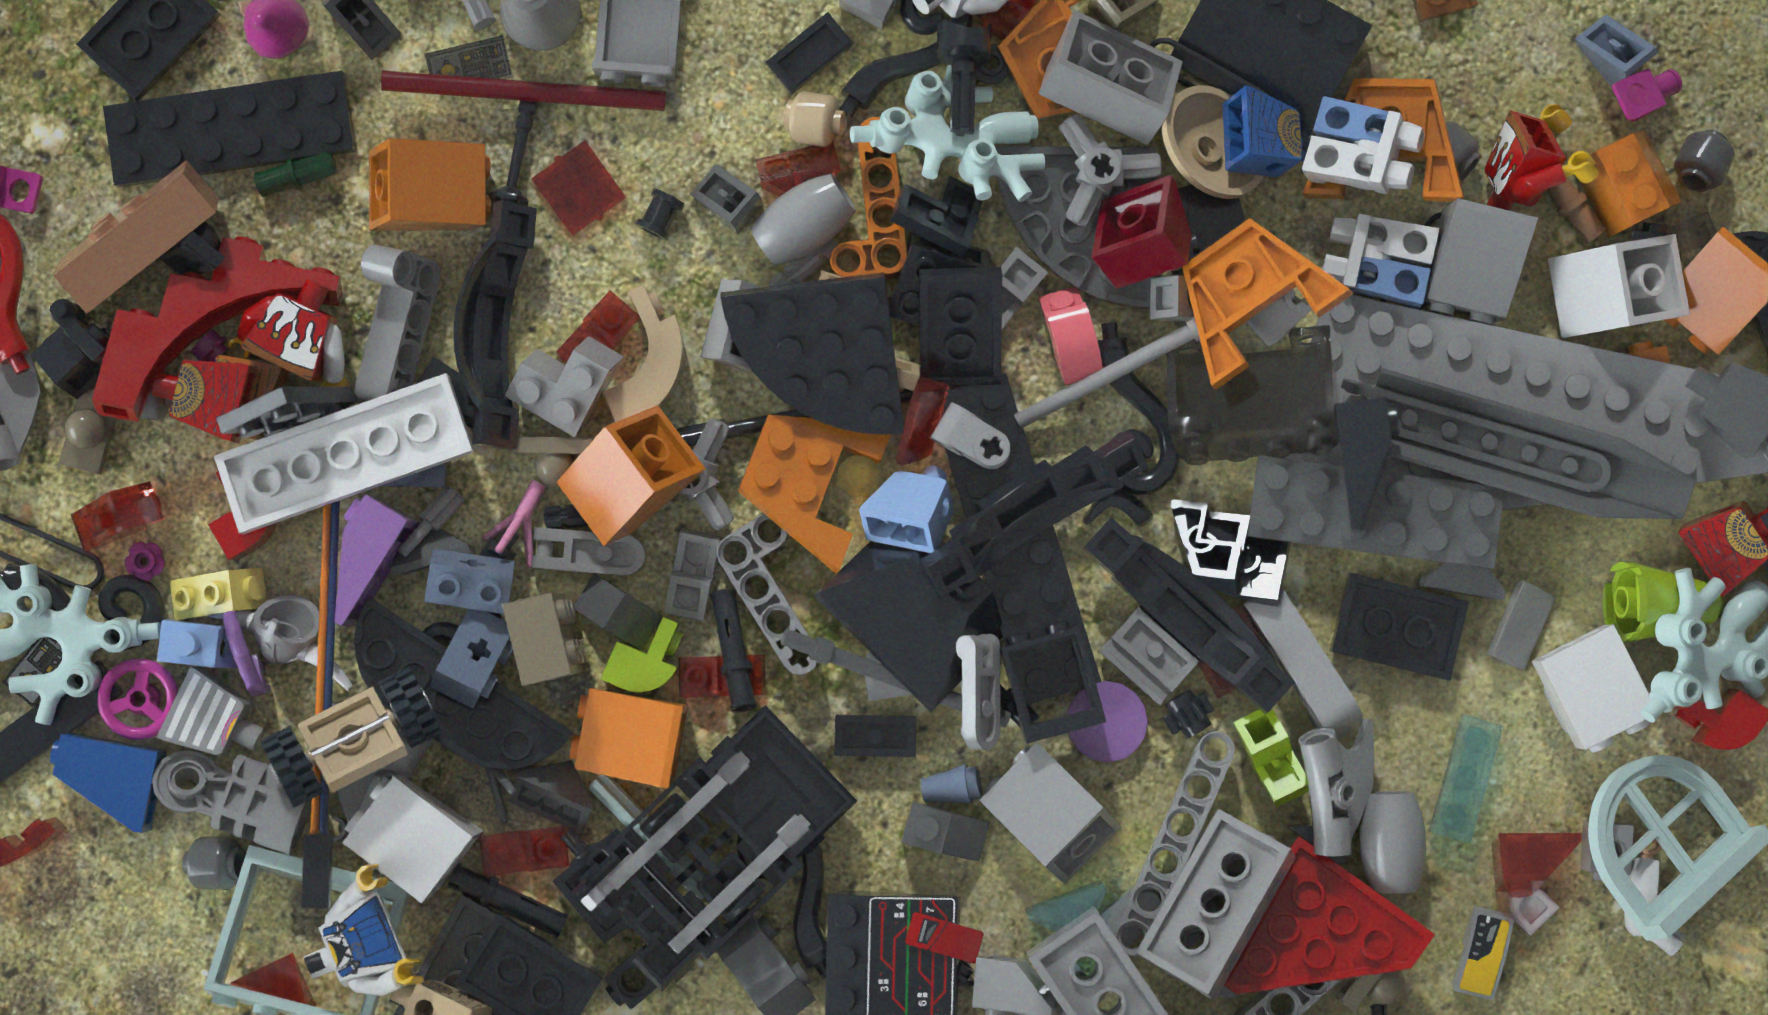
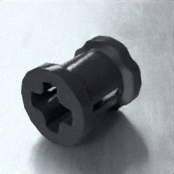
[635,188,685,241]

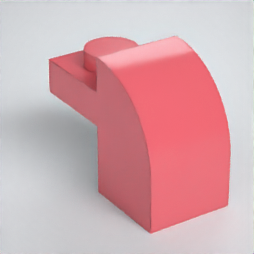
[1038,287,1103,385]

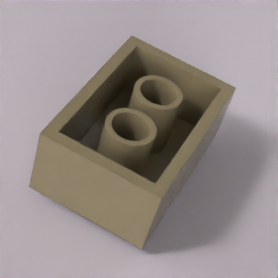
[502,592,588,686]

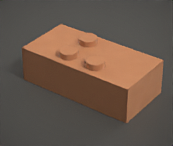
[53,160,219,314]

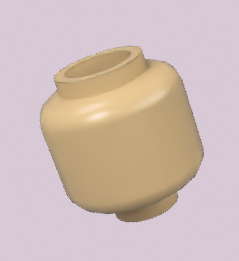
[784,91,846,147]

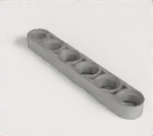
[1114,731,1235,956]

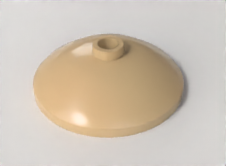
[1162,85,1264,199]

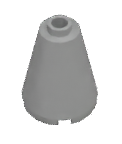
[500,0,580,51]

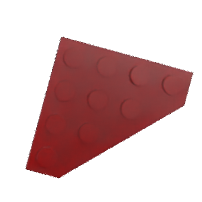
[1224,836,1436,995]

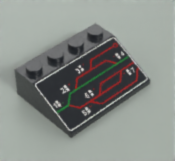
[825,890,960,1015]

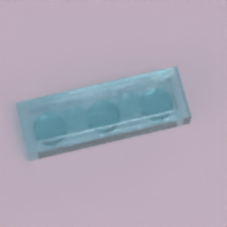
[1428,714,1503,844]

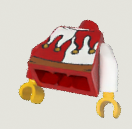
[1485,104,1599,211]
[227,278,348,387]

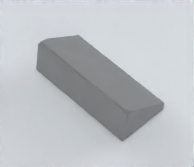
[1486,580,1556,671]

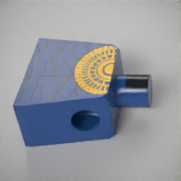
[1222,85,1311,177]

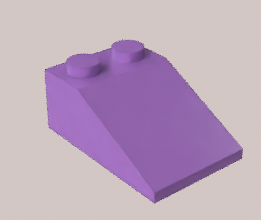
[335,494,420,626]

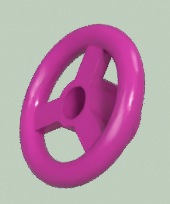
[97,658,178,740]

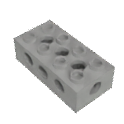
[1136,809,1296,1001]
[1026,906,1168,1015]

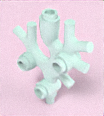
[850,65,1045,202]
[0,564,161,725]
[1641,568,1768,723]

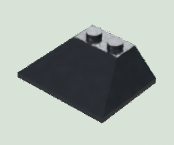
[814,540,1003,712]

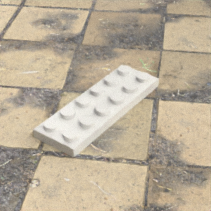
[214,373,475,534]

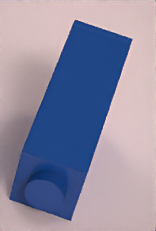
[50,733,167,833]

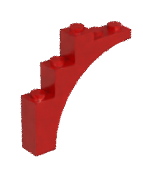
[92,236,342,422]

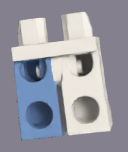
[1302,96,1425,194]
[1322,214,1440,310]

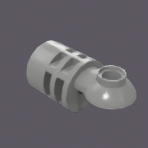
[152,750,312,855]

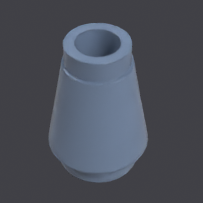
[921,763,982,804]

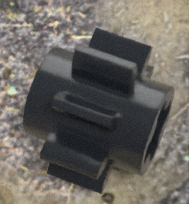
[1162,689,1214,739]

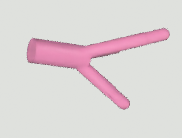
[483,480,546,568]

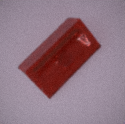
[895,377,949,466]

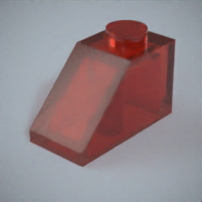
[70,481,164,552]
[1491,833,1582,898]

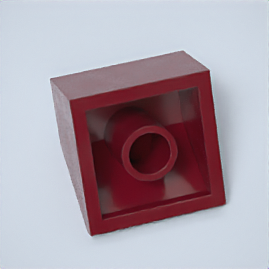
[1092,175,1192,289]

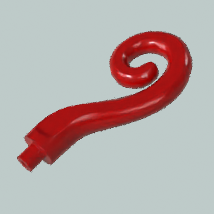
[0,214,31,375]

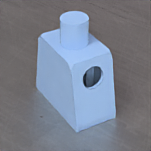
[859,465,953,553]
[157,619,244,668]

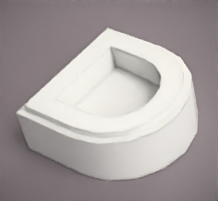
[1507,885,1560,936]

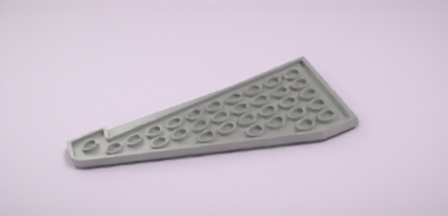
[1272,294,1768,510]

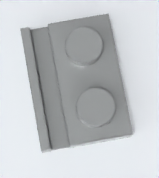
[1098,607,1199,705]

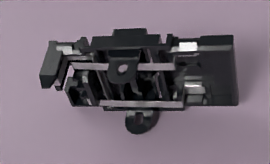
[569,705,858,991]

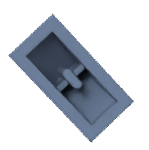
[1575,14,1658,88]

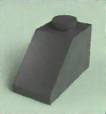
[901,800,990,862]

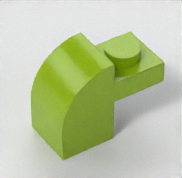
[601,617,684,692]
[1233,709,1309,808]

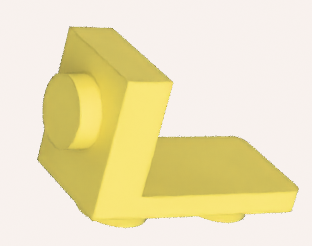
[170,568,267,620]

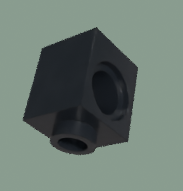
[31,326,101,400]
[604,942,657,1010]

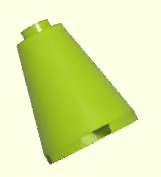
[1602,561,1724,643]

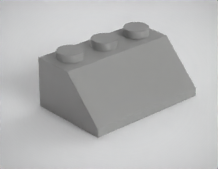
[1039,10,1182,145]

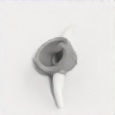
[207,595,353,691]

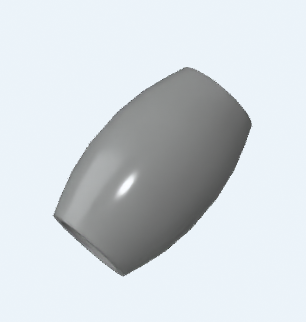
[751,174,856,265]
[1359,791,1426,894]

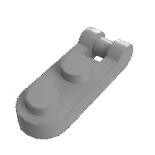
[531,527,646,576]
[956,634,1000,750]

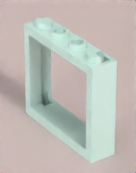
[204,845,410,1015]

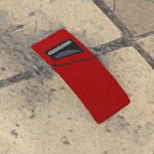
[905,912,984,964]

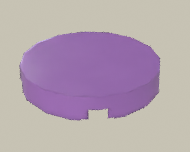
[1067,681,1148,762]

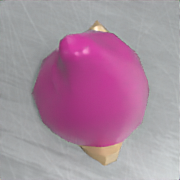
[237,0,317,59]

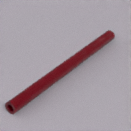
[381,70,666,111]

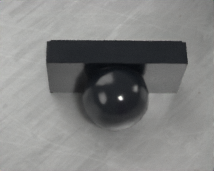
[159,222,225,275]

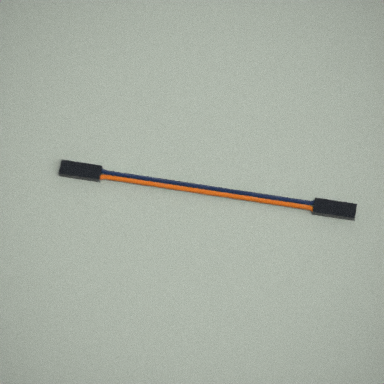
[301,405,350,909]

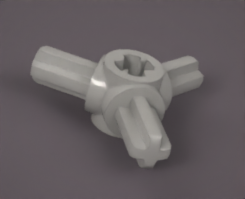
[1059,114,1162,226]
[678,418,734,530]

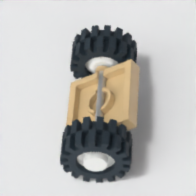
[260,667,442,808]

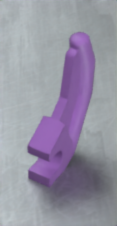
[223,611,272,697]

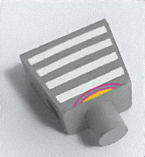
[157,666,265,756]

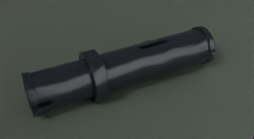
[710,589,757,713]
[447,863,569,939]

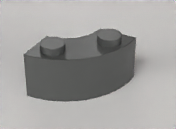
[717,908,816,1015]

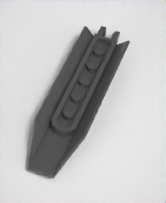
[1333,368,1696,519]

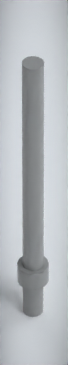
[1014,316,1200,429]

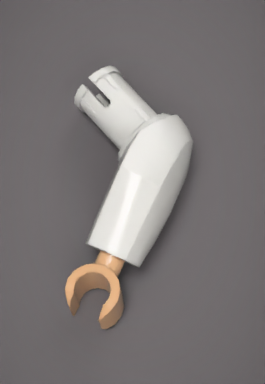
[1624,832,1687,956]

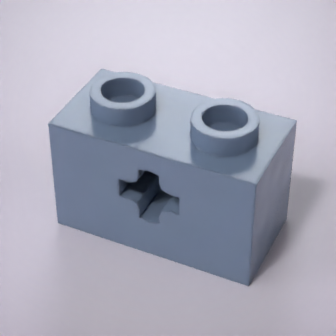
[424,548,515,614]
[429,609,513,708]

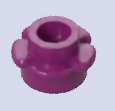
[191,329,228,362]
[125,542,165,581]

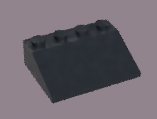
[1171,0,1373,137]

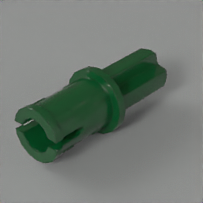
[254,152,337,197]

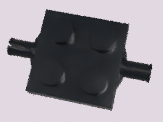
[553,827,631,944]

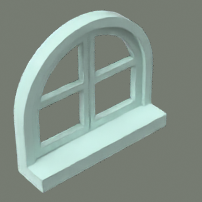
[1588,755,1768,941]

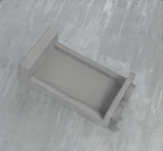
[592,0,682,87]

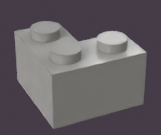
[505,336,624,437]

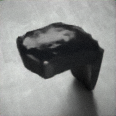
[1082,489,1153,527]

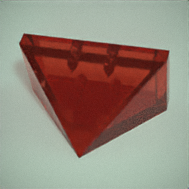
[755,141,841,197]
[230,953,316,1007]

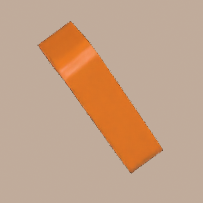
[830,117,907,279]

